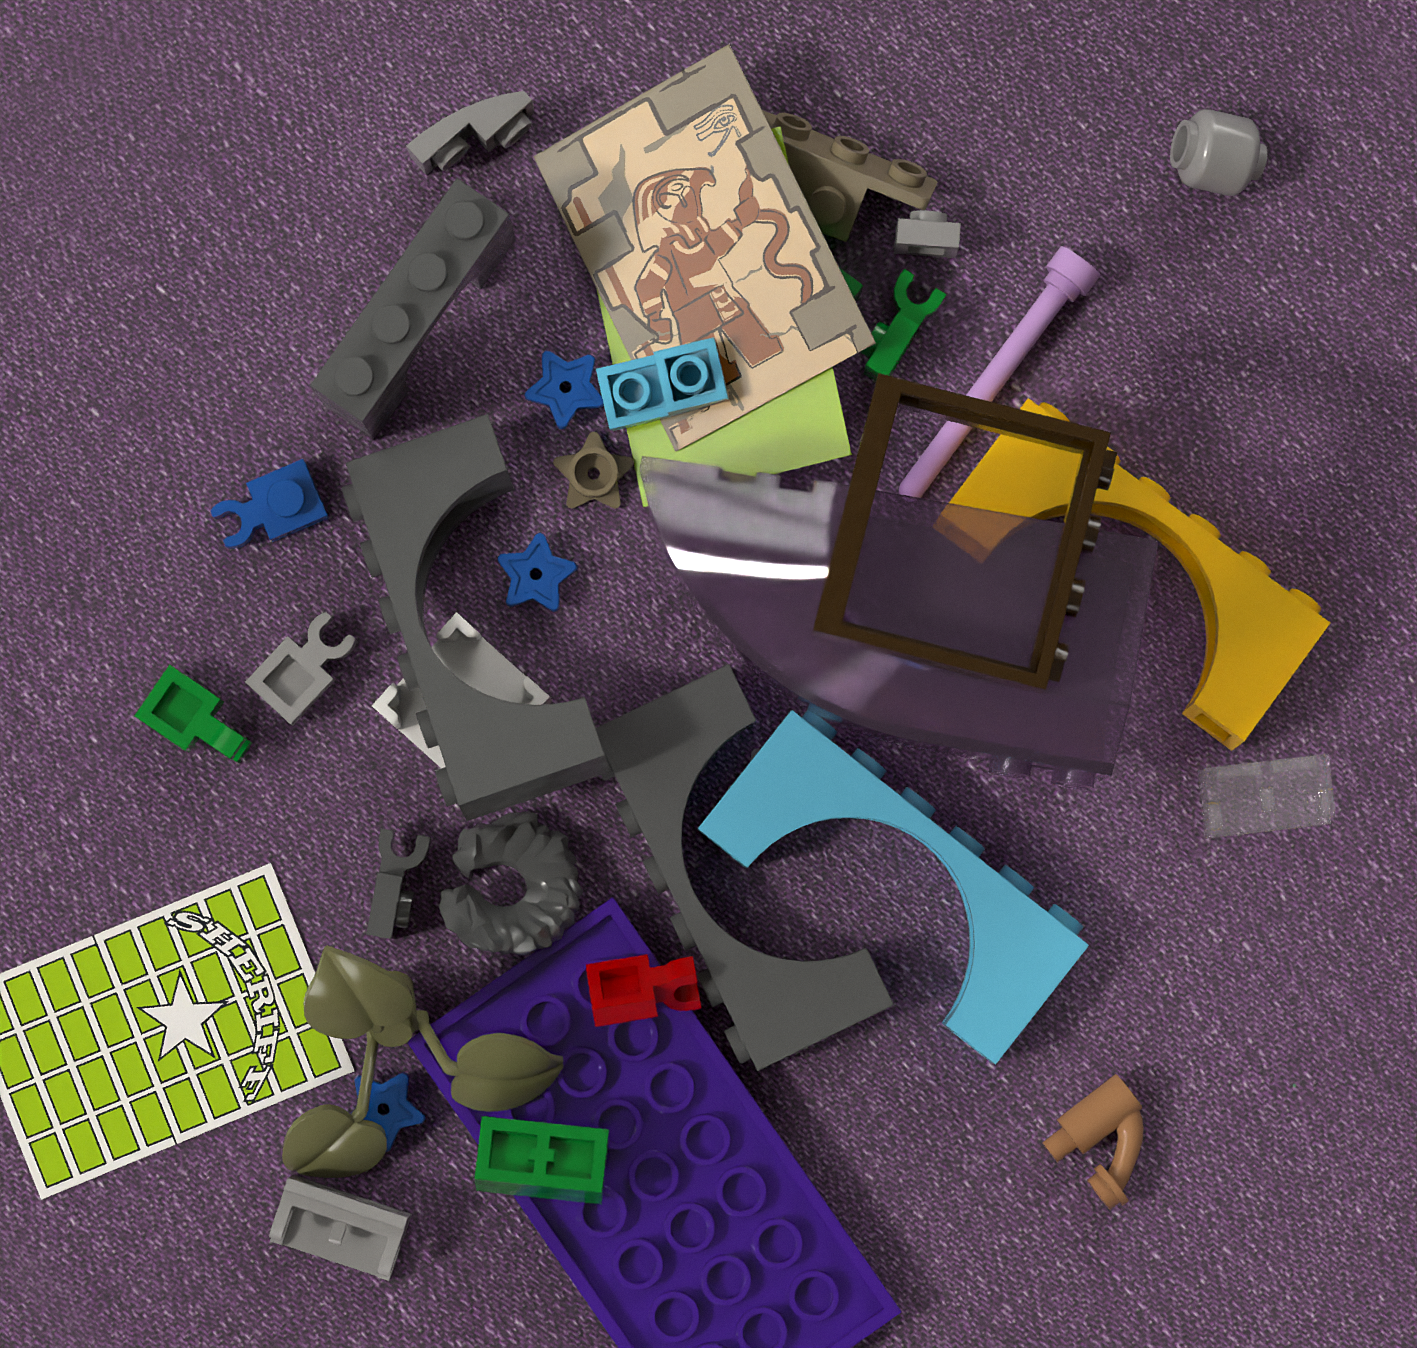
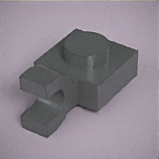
[366,828,432,939]

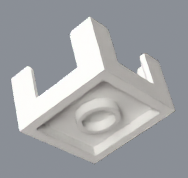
[372,612,552,768]

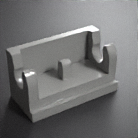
[269,1175,412,1281]

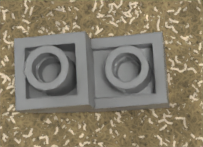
[406,91,535,175]

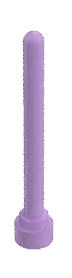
[899,246,1100,502]

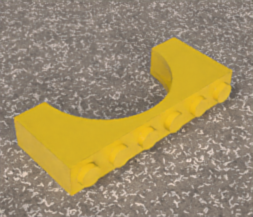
[932,398,1330,751]

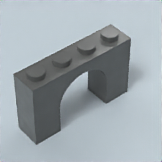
[310,178,516,440]

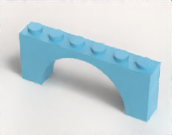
[697,709,1089,1064]

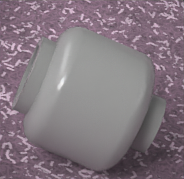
[1170,109,1267,196]

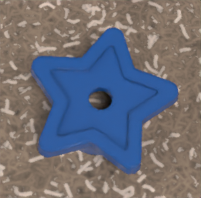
[524,351,604,429]
[497,532,578,612]
[350,1072,425,1152]

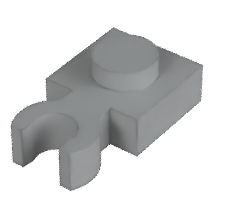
[245,612,357,726]

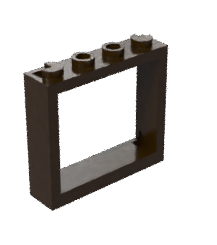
[811,373,1117,694]

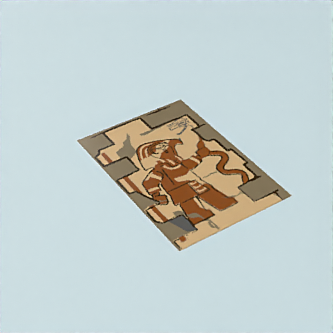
[533,44,876,452]

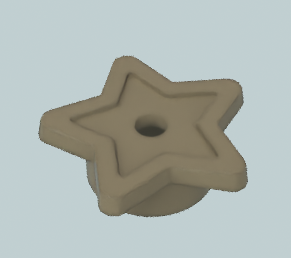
[553,432,634,509]

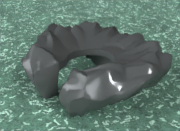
[439,811,583,955]

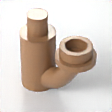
[1042,1074,1144,1210]

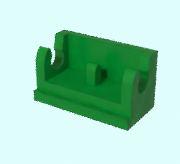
[474,1116,609,1204]

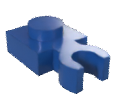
[210,459,329,549]

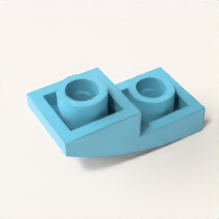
[596,337,729,431]

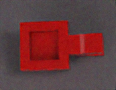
[586,954,701,1027]

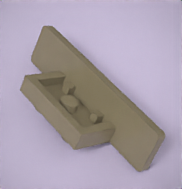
[761,109,938,242]

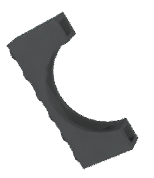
[341,414,611,821]
[596,664,894,1071]

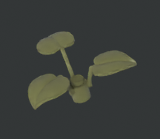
[282,945,564,1178]

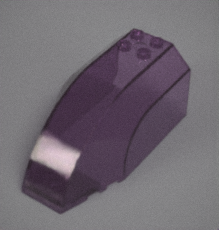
[640,456,1158,791]

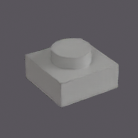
[894,210,961,258]

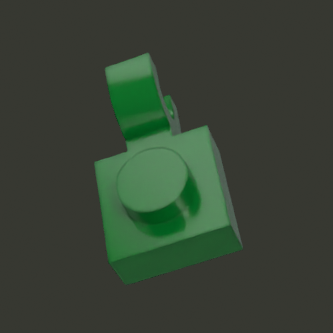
[860,269,946,381]
[134,664,252,763]

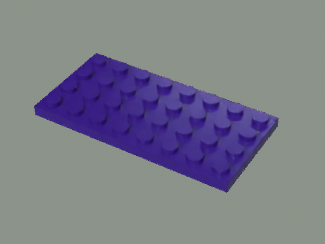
[407,897,902,1348]

